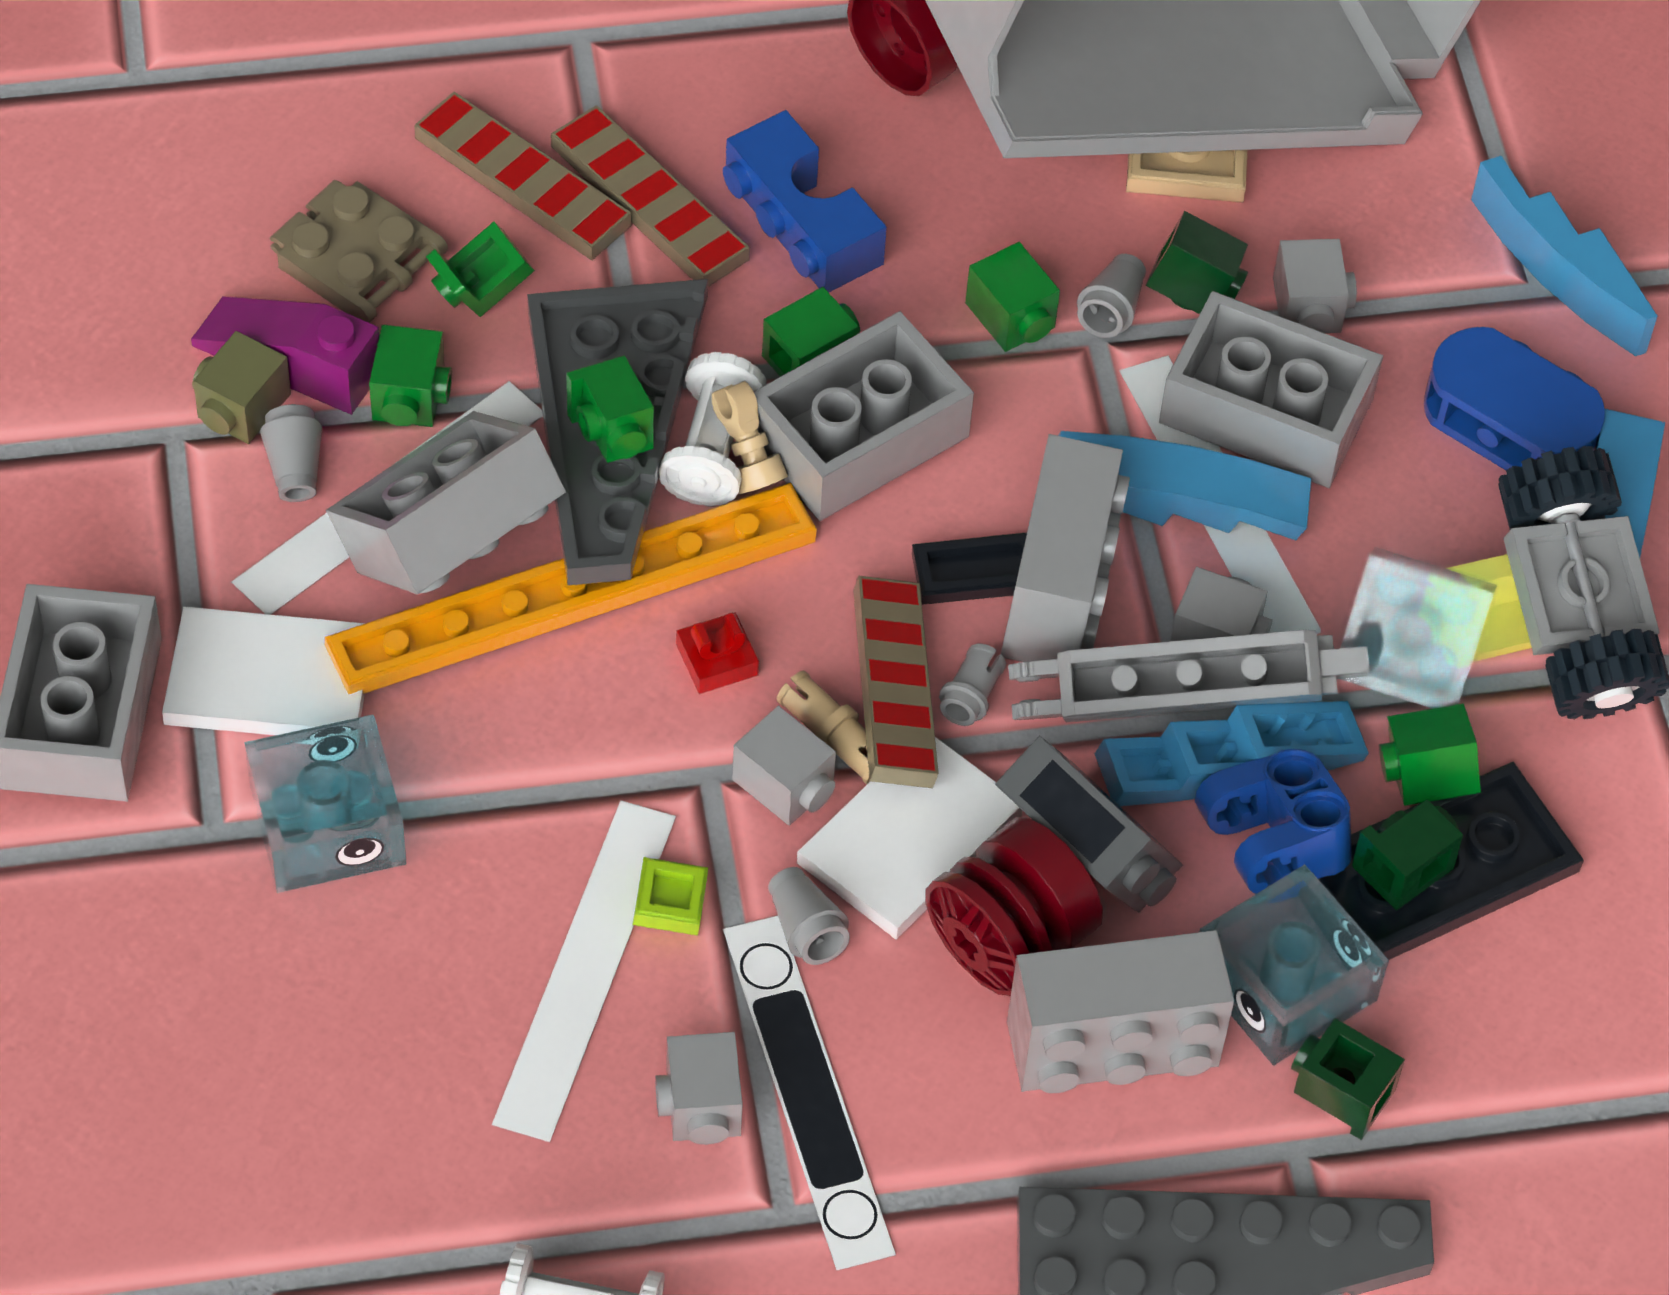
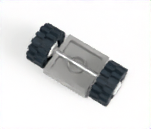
[1498,446,1669,719]

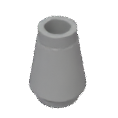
[1077,254,1146,338]
[260,404,322,502]
[768,867,850,965]

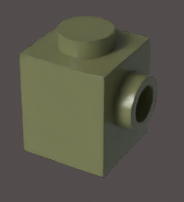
[192,331,291,444]

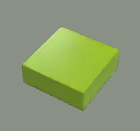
[633,857,709,936]

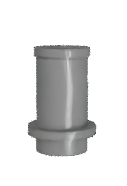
[939,643,1006,726]

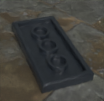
[1301,762,1584,973]

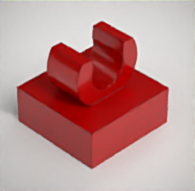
[676,612,759,694]

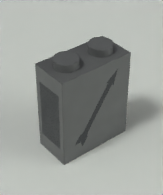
[995,735,1183,913]

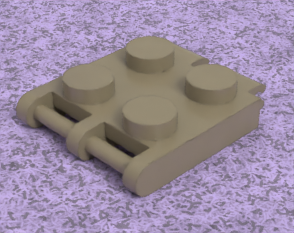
[270,180,448,323]

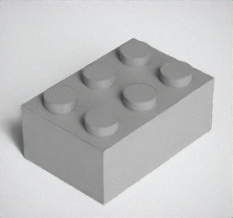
[1159,291,1383,489]
[754,311,974,521]
[326,411,566,595]
[1001,434,1130,662]
[0,584,162,802]
[1007,930,1234,1093]

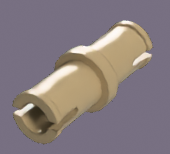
[777,670,870,784]

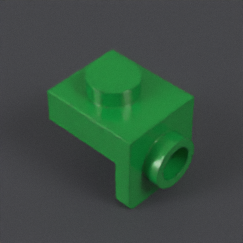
[426,222,535,317]

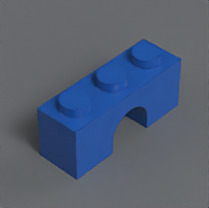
[723,110,887,292]

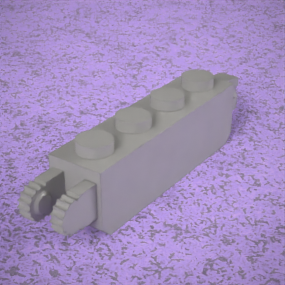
[1008,630,1370,723]

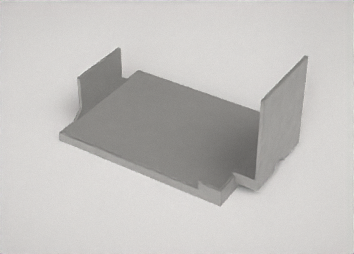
[925,0,1481,158]

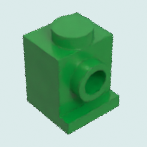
[566,355,654,463]

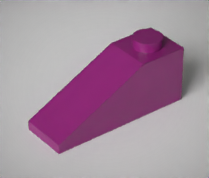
[191,296,379,415]

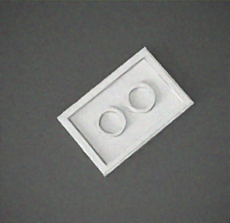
[162,606,365,743]
[797,737,1023,939]

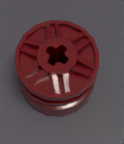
[847,0,957,96]
[925,817,1103,996]

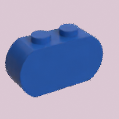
[1424,327,1605,470]

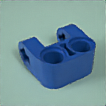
[1195,749,1352,896]

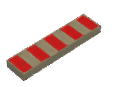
[414,92,631,260]
[551,105,750,287]
[853,576,939,789]

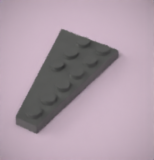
[527,279,708,585]
[1017,1187,1434,1295]

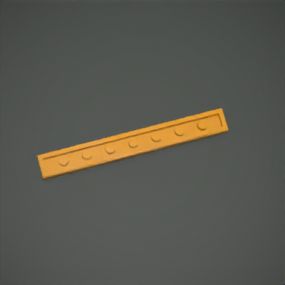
[324,483,817,695]

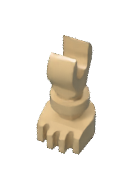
[712,381,788,494]

